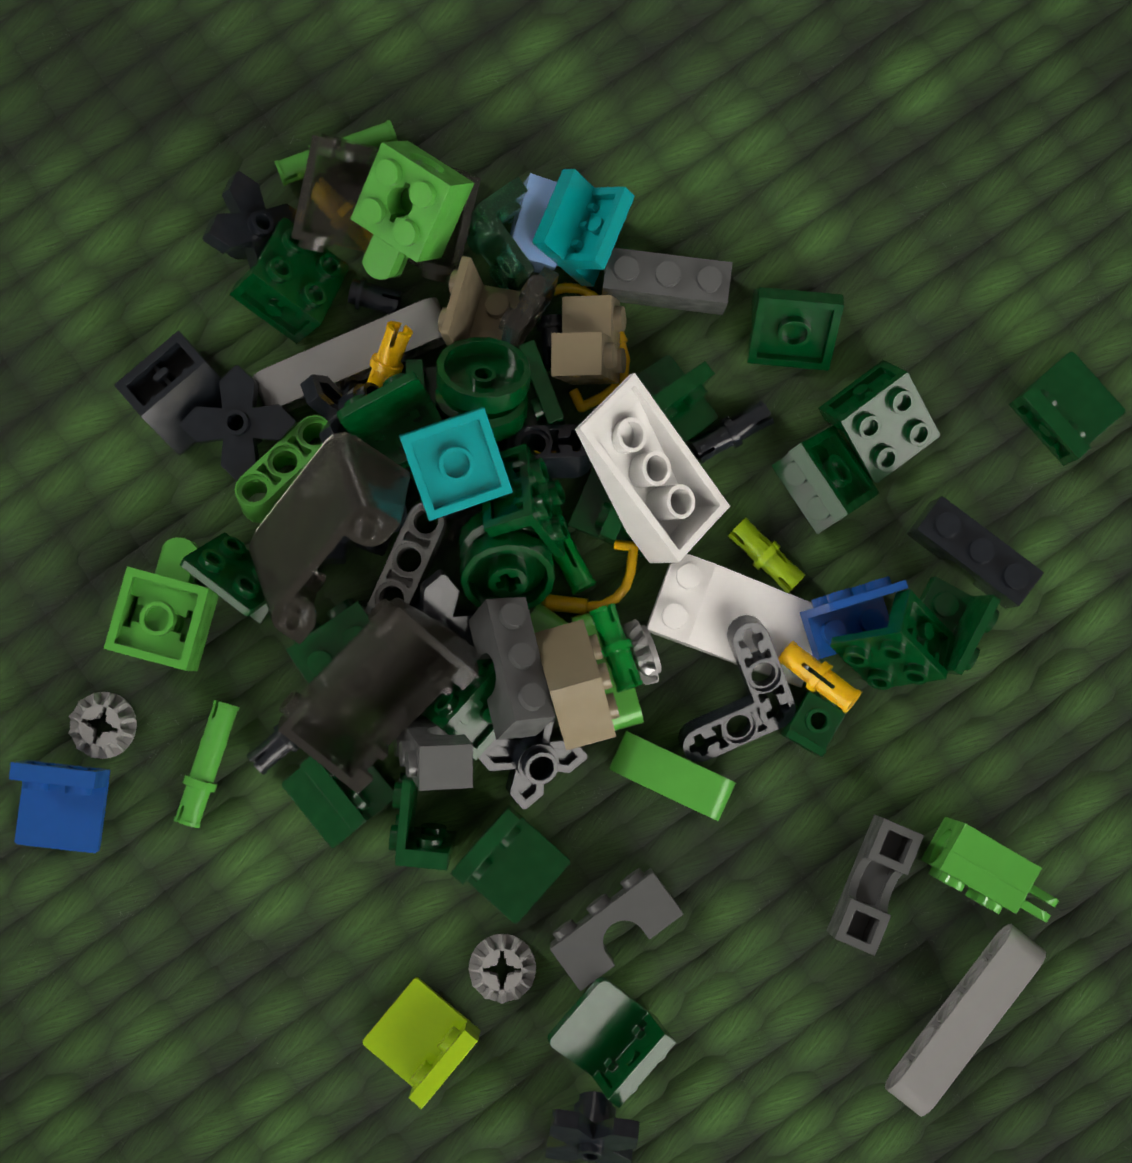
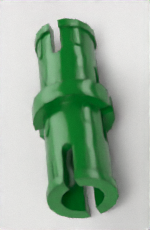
[589,603,643,693]

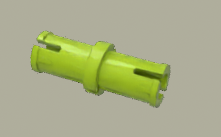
[728,517,806,593]

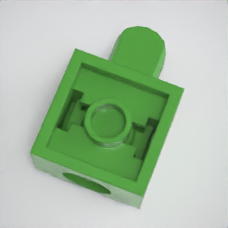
[350,141,475,280]
[104,537,219,671]
[921,817,1059,923]

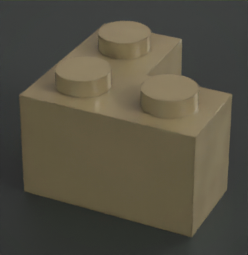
[551,295,626,385]
[535,619,620,751]

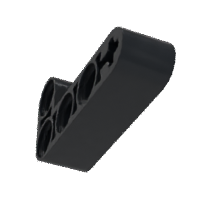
[443,424,592,519]

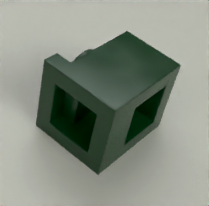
[780,691,846,757]

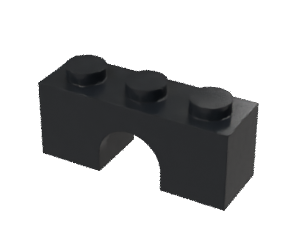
[907,496,1044,609]

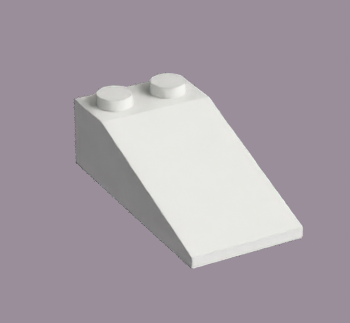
[575,373,730,563]
[646,554,813,688]

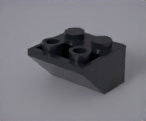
[114,330,223,456]

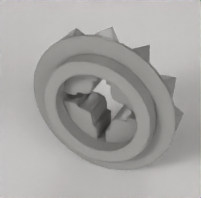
[623,619,661,685]
[68,692,137,759]
[468,934,536,1004]

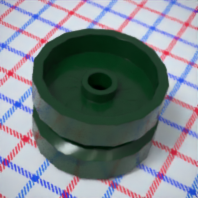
[435,337,531,442]
[459,511,555,609]

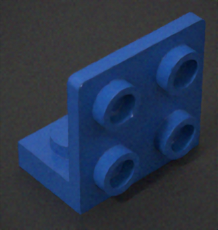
[799,576,908,659]
[9,760,111,853]

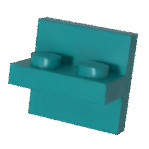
[532,169,635,286]
[399,407,513,521]

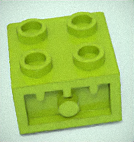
[363,977,481,1109]

